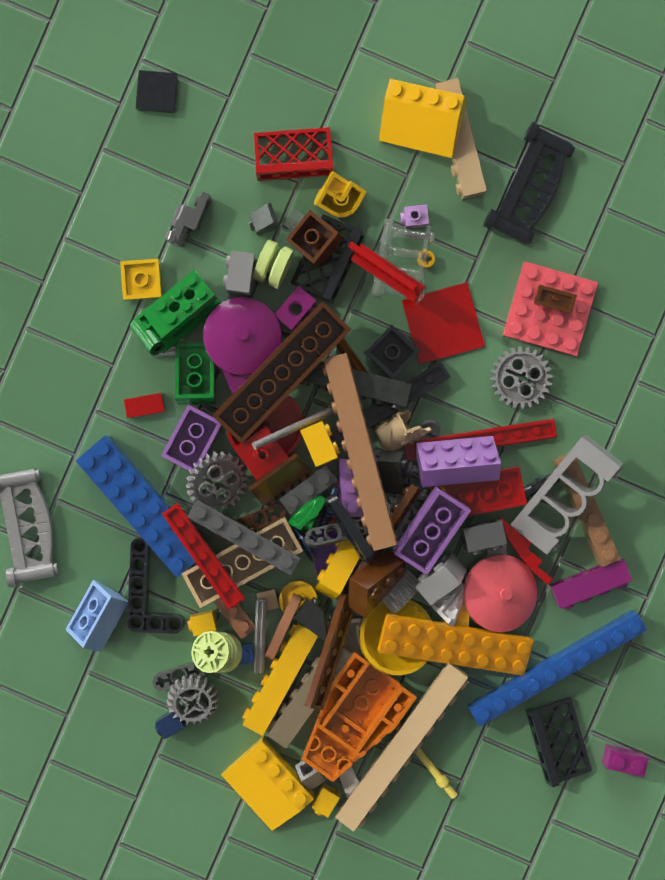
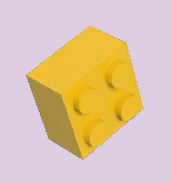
[300,421,340,467]

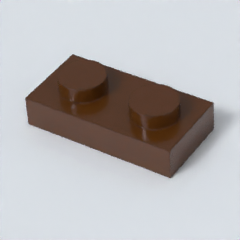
[533,285,577,314]

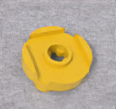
[279,580,317,619]

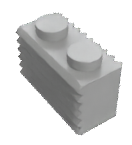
[382,569,419,614]

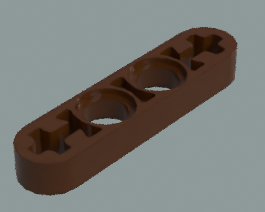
[216,503,286,542]

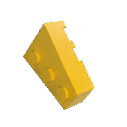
[315,540,360,600]

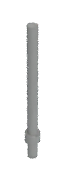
[252,404,338,450]

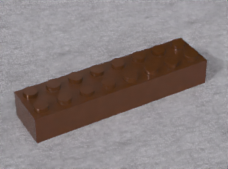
[213,302,352,444]

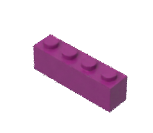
[549,557,632,610]

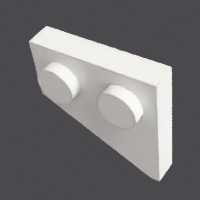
[429,582,464,626]

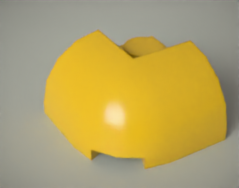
[314,171,367,218]

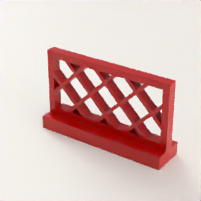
[254,127,333,181]
[348,241,426,303]

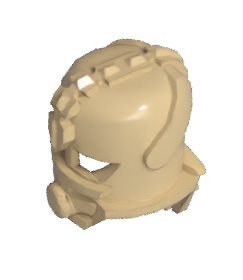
[375,408,432,451]

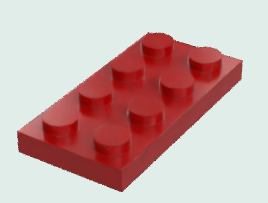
[444,466,527,516]

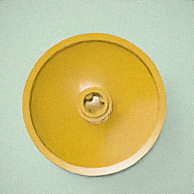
[359,600,432,676]

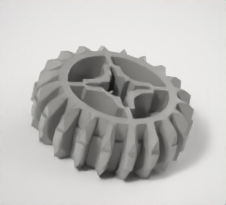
[167,673,219,726]

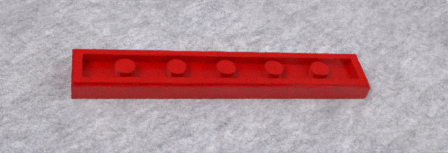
[162,503,246,610]

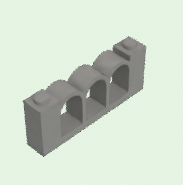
[511,434,623,555]

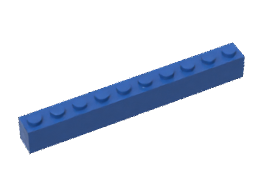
[467,610,647,727]

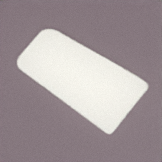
[339,766,359,797]

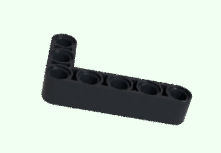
[127,536,185,634]

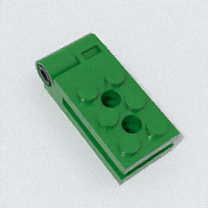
[130,270,221,356]

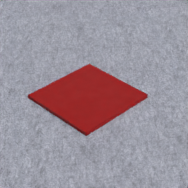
[401,282,485,365]

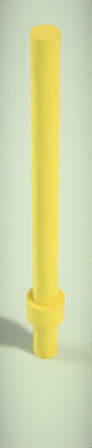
[395,722,457,799]

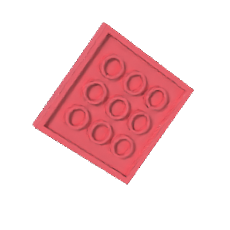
[502,261,598,357]

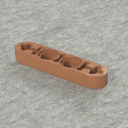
[265,593,302,660]

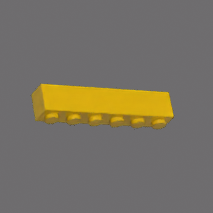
[242,622,318,736]

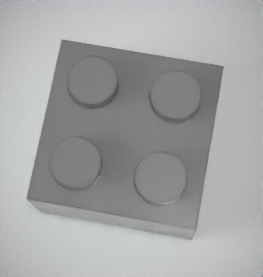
[223,251,257,297]
[416,552,467,605]

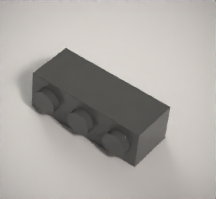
[279,465,337,515]

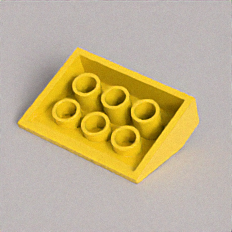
[379,79,468,158]
[221,736,314,831]

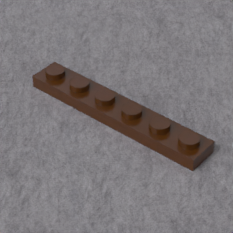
[350,484,422,577]
[305,592,354,710]

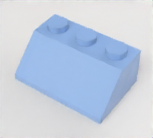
[66,580,128,653]

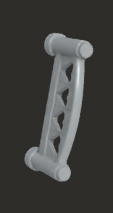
[0,468,59,587]

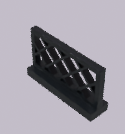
[290,214,365,303]
[525,697,592,787]

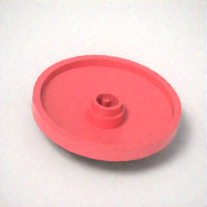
[463,554,537,632]

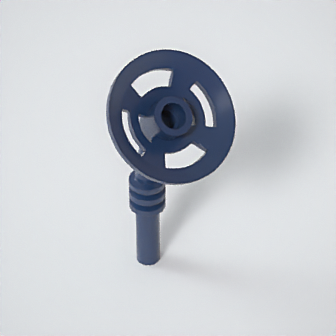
[293,487,340,562]

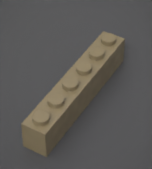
[267,646,353,749]

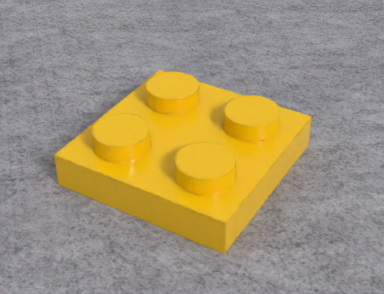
[120,259,162,301]

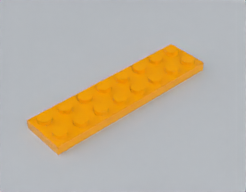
[377,613,534,675]

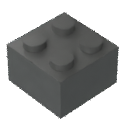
[459,519,507,555]

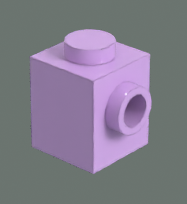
[400,204,429,230]

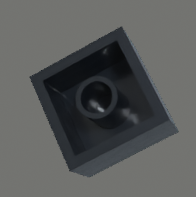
[365,324,420,379]

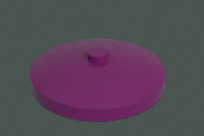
[203,297,281,375]

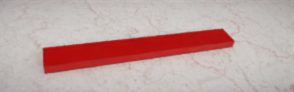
[403,418,557,461]

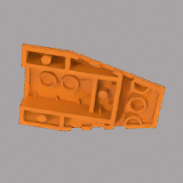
[301,652,417,782]

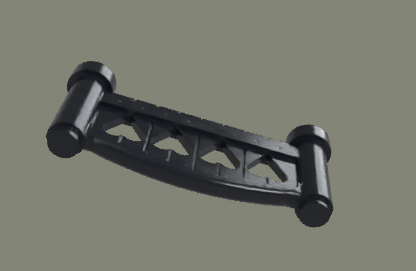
[483,121,575,244]

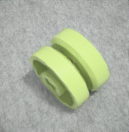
[253,239,294,289]

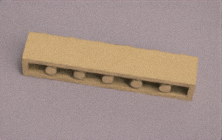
[434,78,487,200]

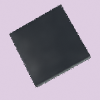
[136,70,178,113]

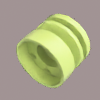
[191,631,242,673]

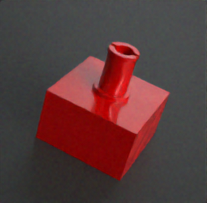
[234,424,289,480]

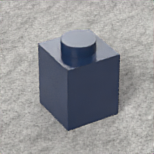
[155,712,186,739]

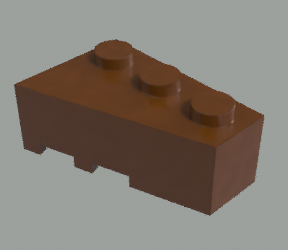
[348,550,406,618]

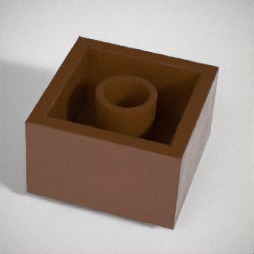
[286,210,344,268]

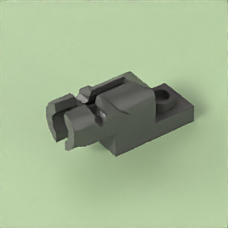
[164,192,212,247]

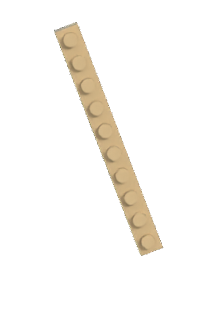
[335,663,469,832]

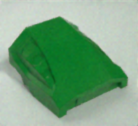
[288,495,326,531]

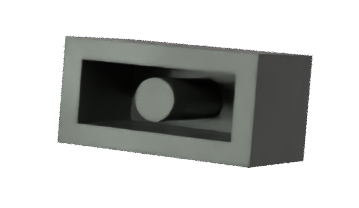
[377,450,411,494]

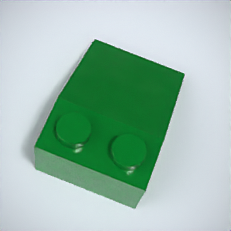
[175,342,216,405]

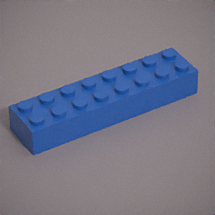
[76,436,195,578]

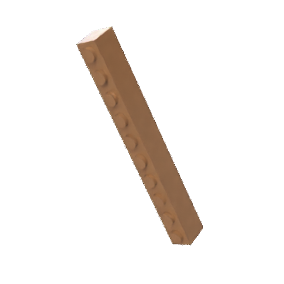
[322,353,398,551]

